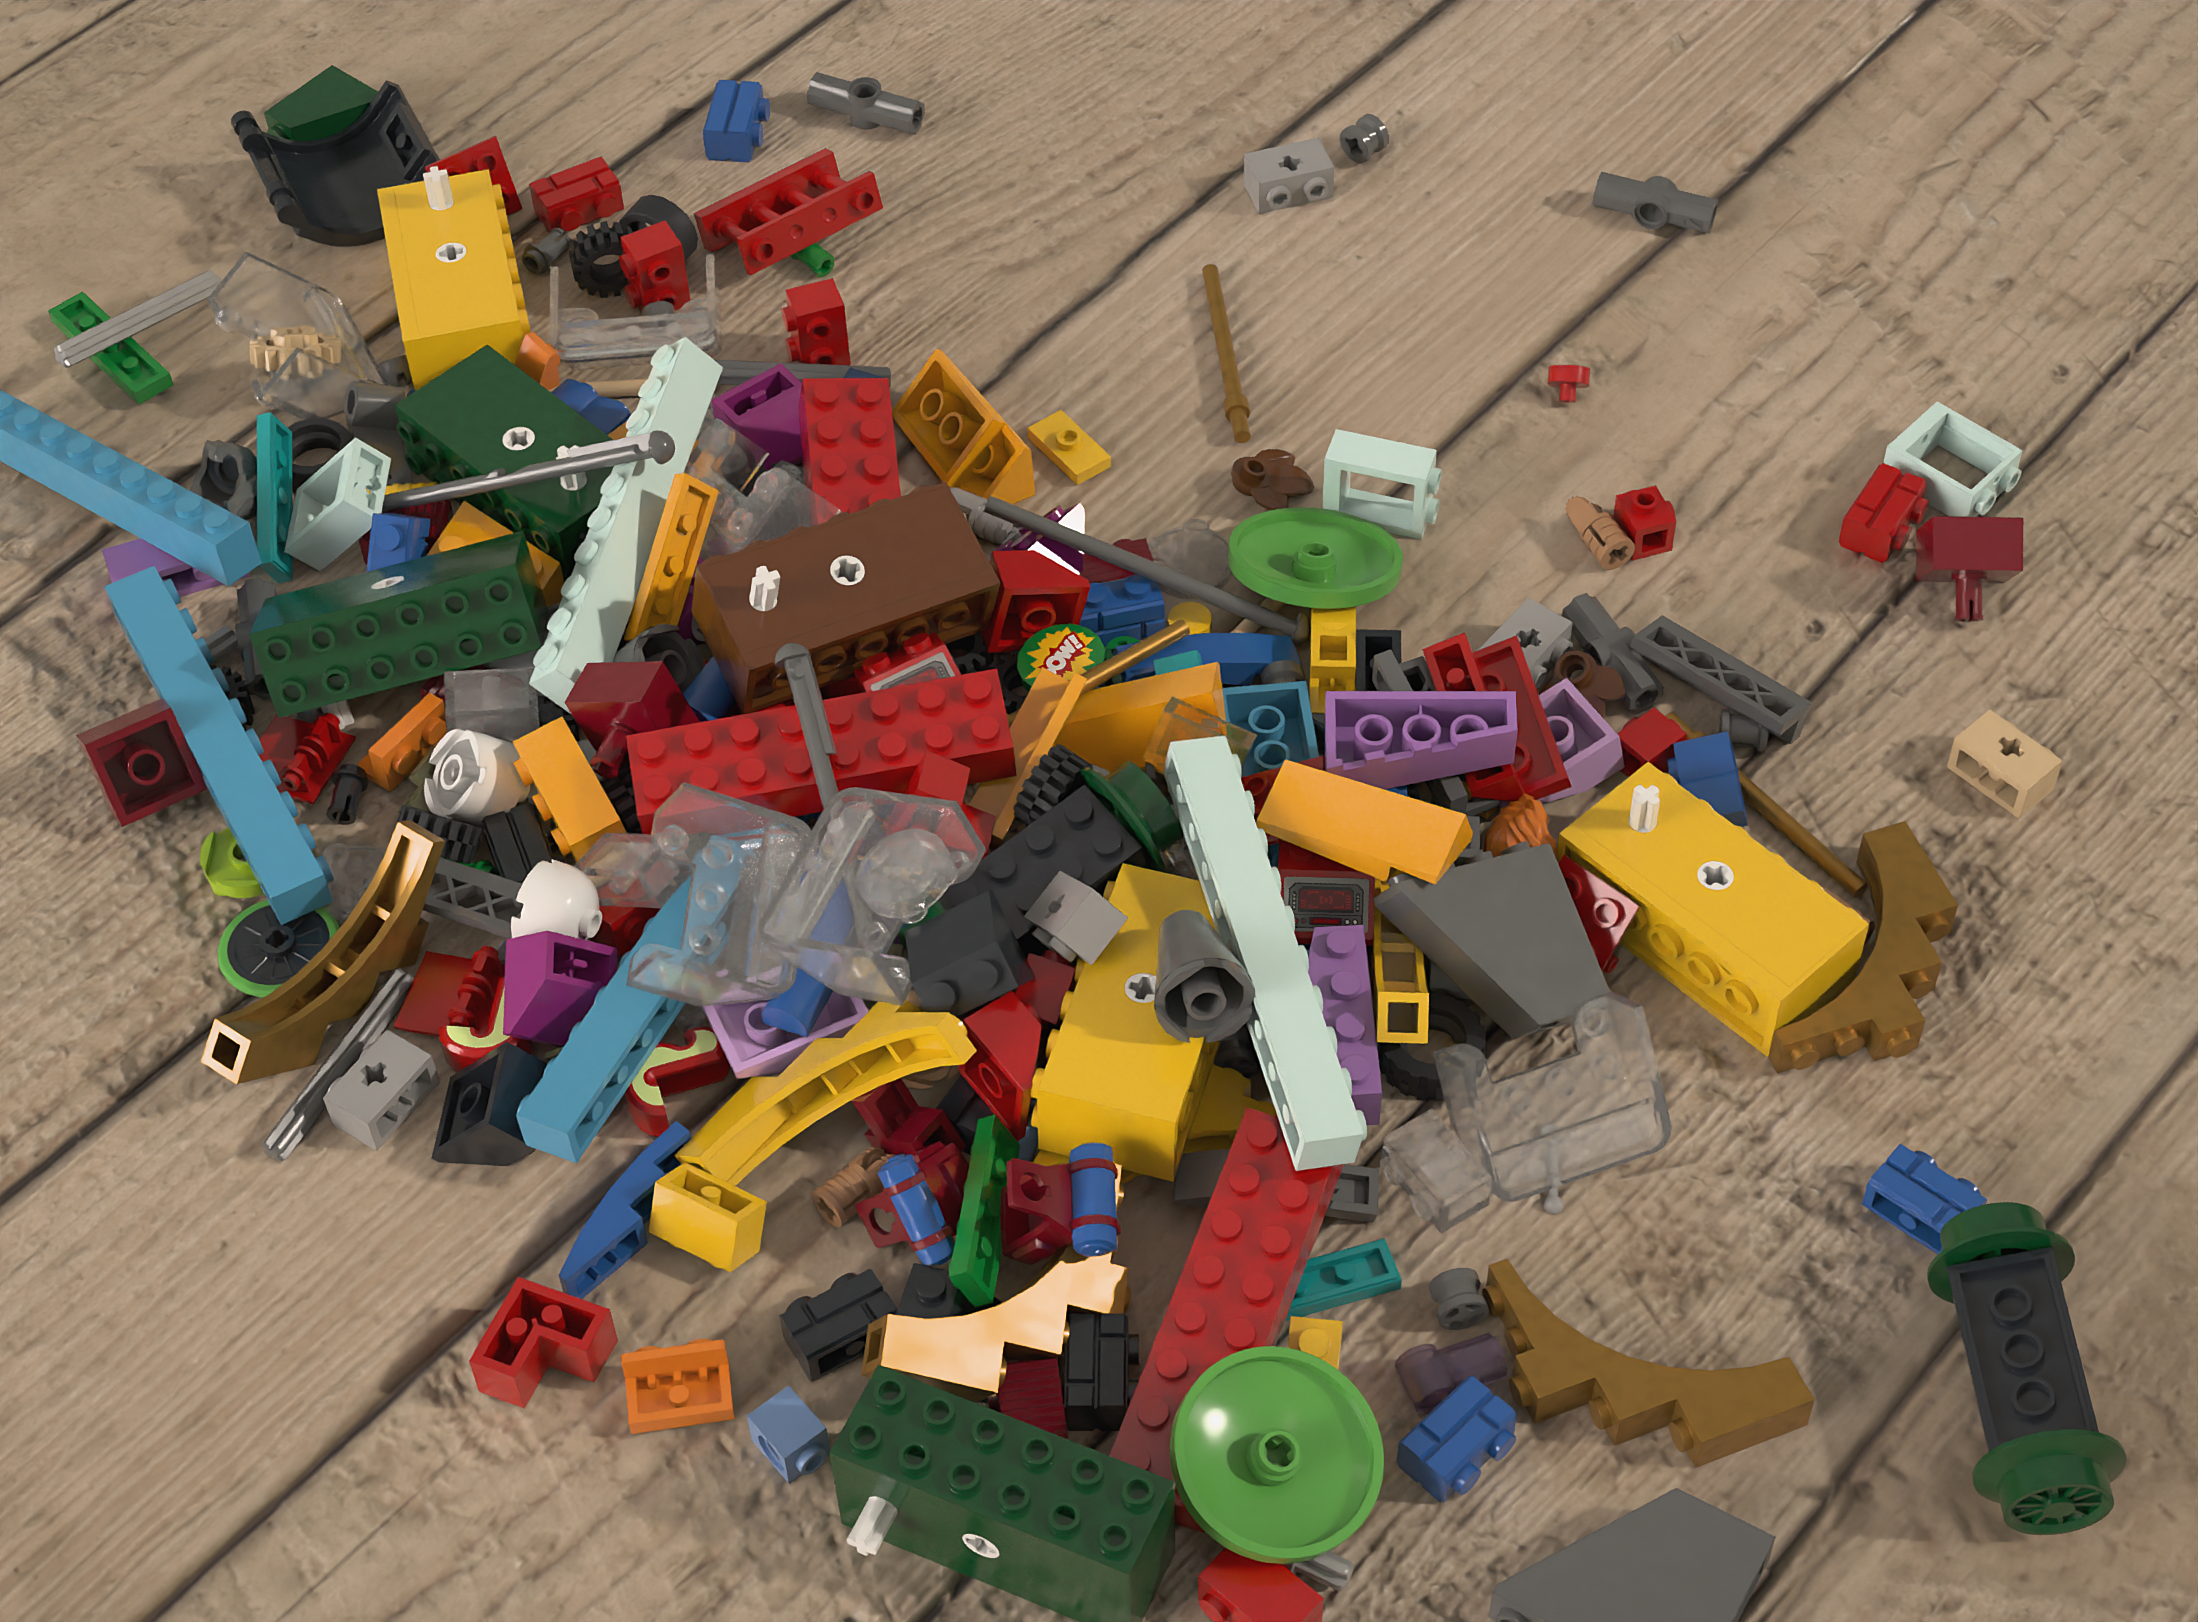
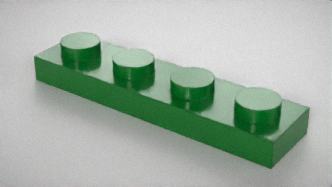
[48,291,173,405]
[949,1115,1020,1307]

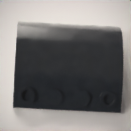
[231,80,440,247]

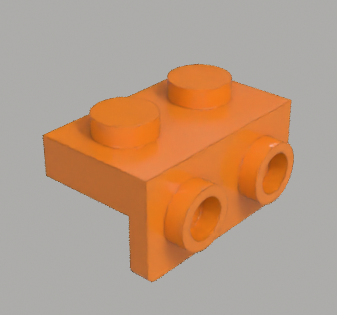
[357,692,450,792]
[621,1339,735,1434]

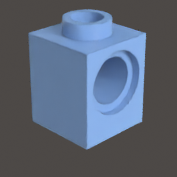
[747,1386,830,1484]

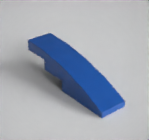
[1113,633,1303,686]
[559,1120,691,1299]

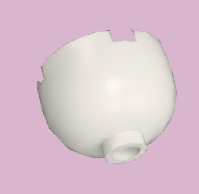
[511,859,602,940]

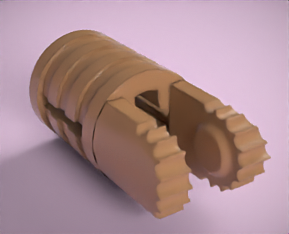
[1565,496,1635,570]
[811,1146,895,1228]

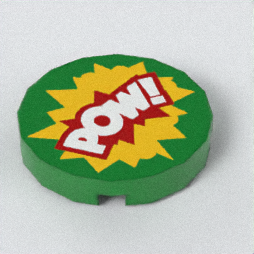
[1017,624,1106,692]

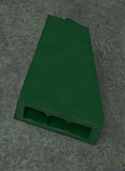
[264,65,378,141]

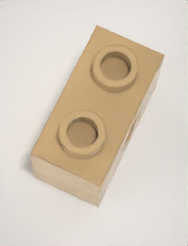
[1947,709,2063,819]

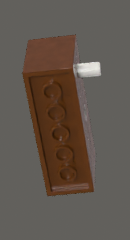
[692,482,1000,714]

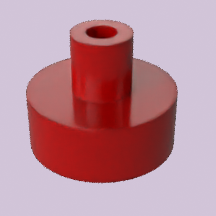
[1547,365,1590,403]

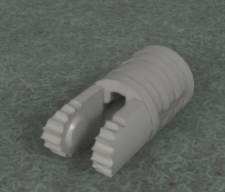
[950,487,1020,545]

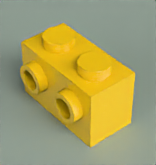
[649,1162,767,1273]

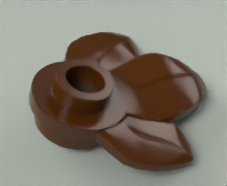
[1231,449,1315,510]
[1539,651,1625,719]

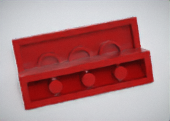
[1422,632,1572,801]

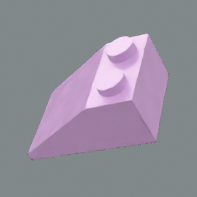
[1499,678,1625,808]
[700,965,869,1079]

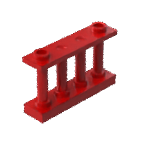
[693,148,883,275]

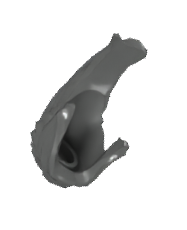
[190,440,257,520]

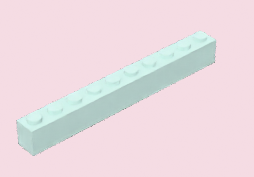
[529,337,723,714]
[1163,736,1367,1171]

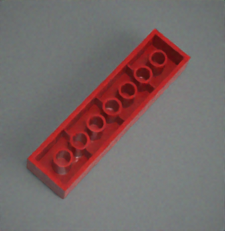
[798,378,901,700]
[626,669,1017,844]
[1109,1107,1344,1533]

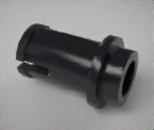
[326,764,369,825]

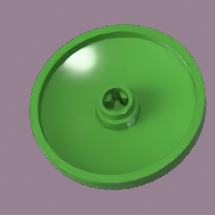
[1227,507,1403,609]
[1170,1346,1384,1564]

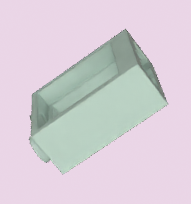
[1884,402,2023,517]
[1323,429,1442,540]
[284,437,391,572]

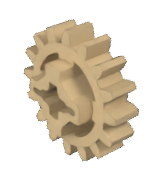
[249,325,342,378]

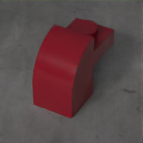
[851,1078,967,1155]

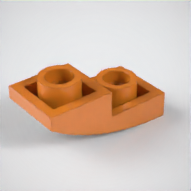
[515,332,560,390]

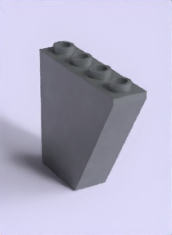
[1373,841,1614,1039]
[1489,1488,1776,1622]

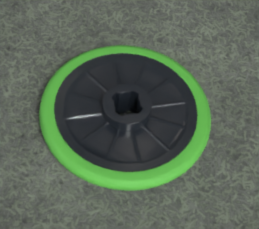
[218,900,339,997]

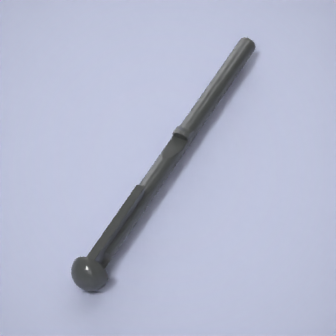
[381,430,675,513]
[983,495,1311,646]
[775,643,894,1001]

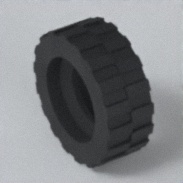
[1377,992,1486,1102]

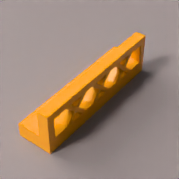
[623,473,719,642]
[969,667,1087,850]

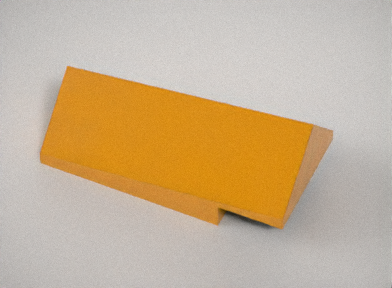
[892,348,1035,504]
[1053,662,1229,773]
[1256,760,1473,885]

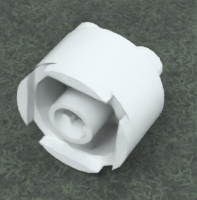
[424,729,530,828]

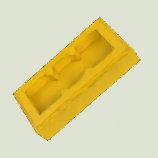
[1027,410,1111,486]

